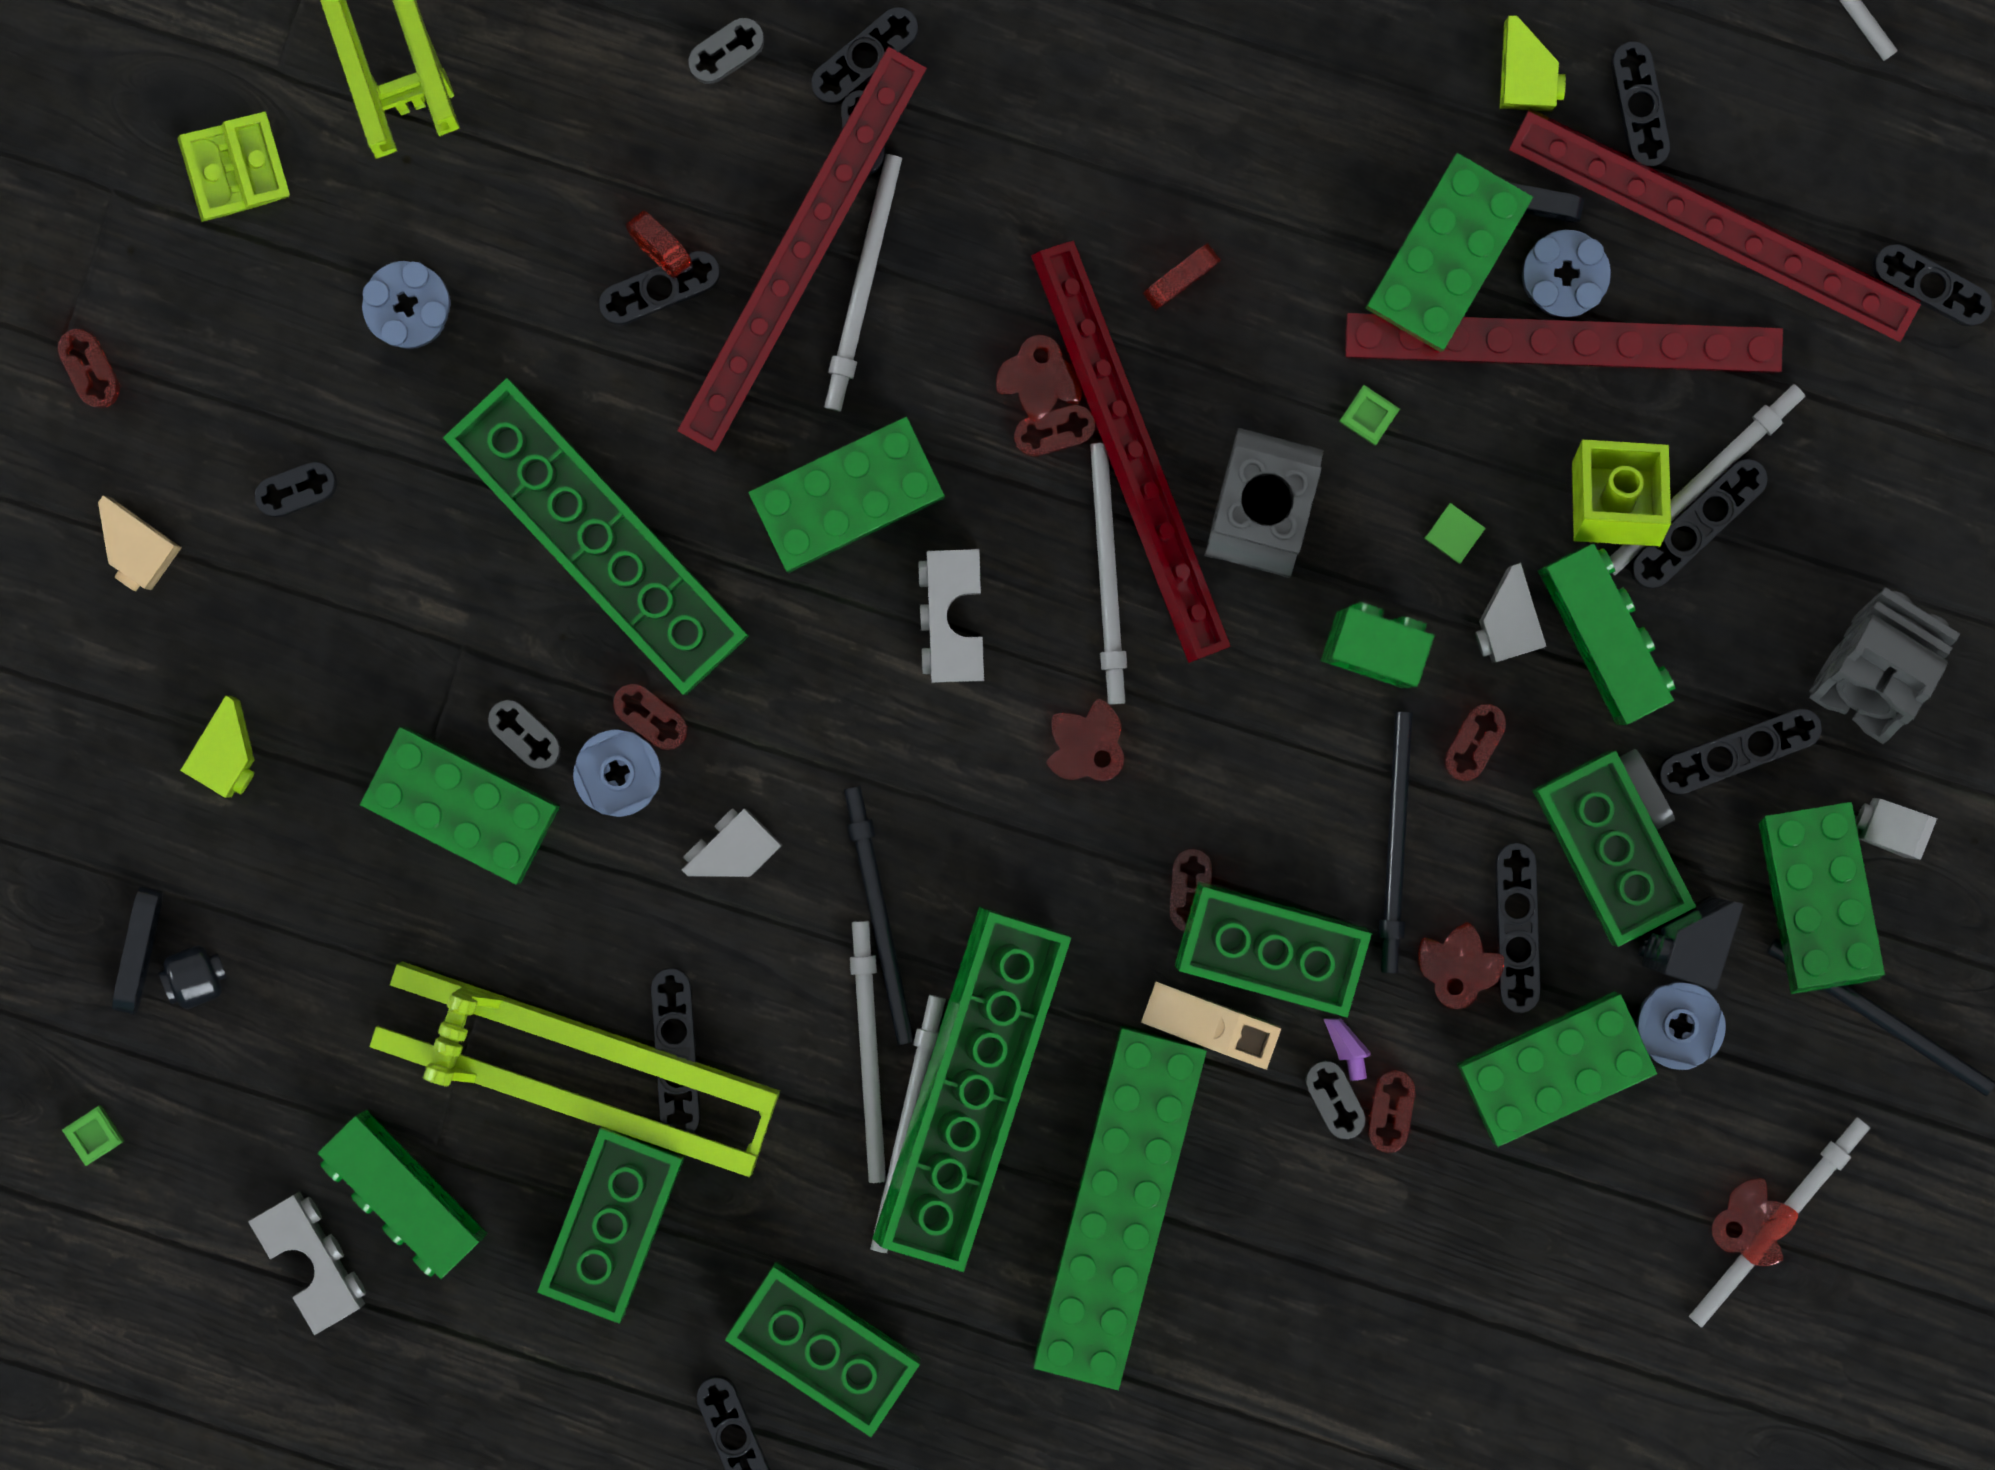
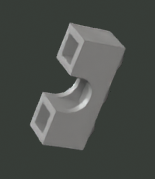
[919,549,984,683]
[249,1191,366,1335]

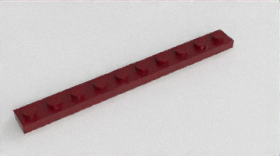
[677,47,927,452]
[1509,108,1921,342]
[1031,240,1231,663]
[1345,313,1783,373]

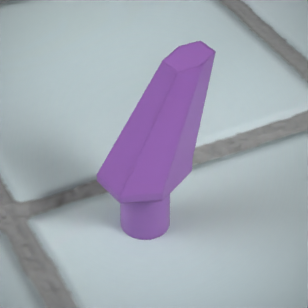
[1324,1018,1371,1081]

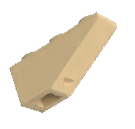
[1141,982,1282,1070]

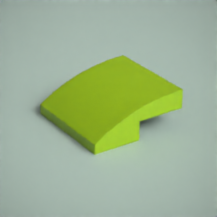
[177,111,290,222]

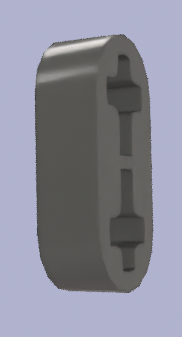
[689,18,764,84]
[488,700,561,769]
[1620,748,1675,830]
[1305,1060,1365,1139]

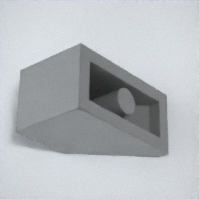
[1475,563,1546,663]
[1856,798,1937,860]

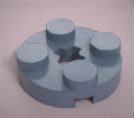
[1522,230,1611,318]
[362,261,451,349]
[573,730,662,817]
[1636,982,1726,1070]

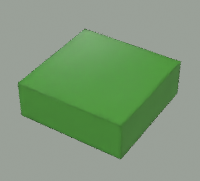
[1339,385,1400,446]
[1424,503,1485,564]
[62,1105,124,1166]

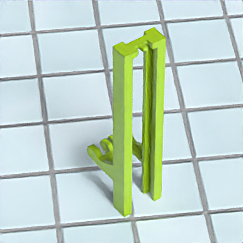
[320,0,460,159]
[369,962,780,1177]

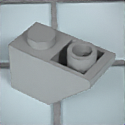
[682,808,782,877]

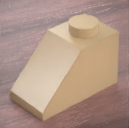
[98,495,182,592]

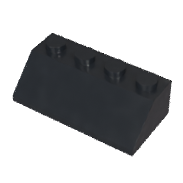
[1638,896,1744,990]

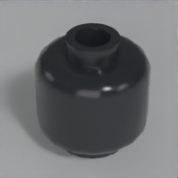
[158,945,227,1009]

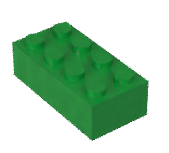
[1365,153,1533,352]
[748,416,945,573]
[1537,543,1675,725]
[1320,602,1434,688]
[360,727,560,885]
[1532,750,1696,947]
[1759,802,1885,994]
[1175,881,1372,1018]
[1457,992,1657,1147]
[318,1109,488,1279]
[537,1127,685,1324]
[725,1262,921,1437]

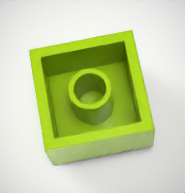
[1572,439,1671,546]

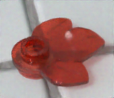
[996,335,1082,422]
[1046,699,1124,781]
[1418,922,1504,1009]
[1712,1178,1798,1267]

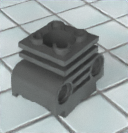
[1204,428,1324,578]
[1809,587,1960,744]

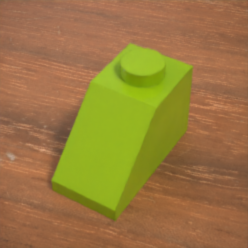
[1500,16,1566,111]
[180,696,254,798]

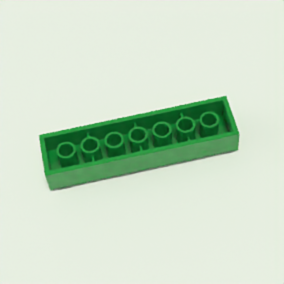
[443,378,749,695]
[873,907,1072,1272]
[1033,1026,1207,1391]

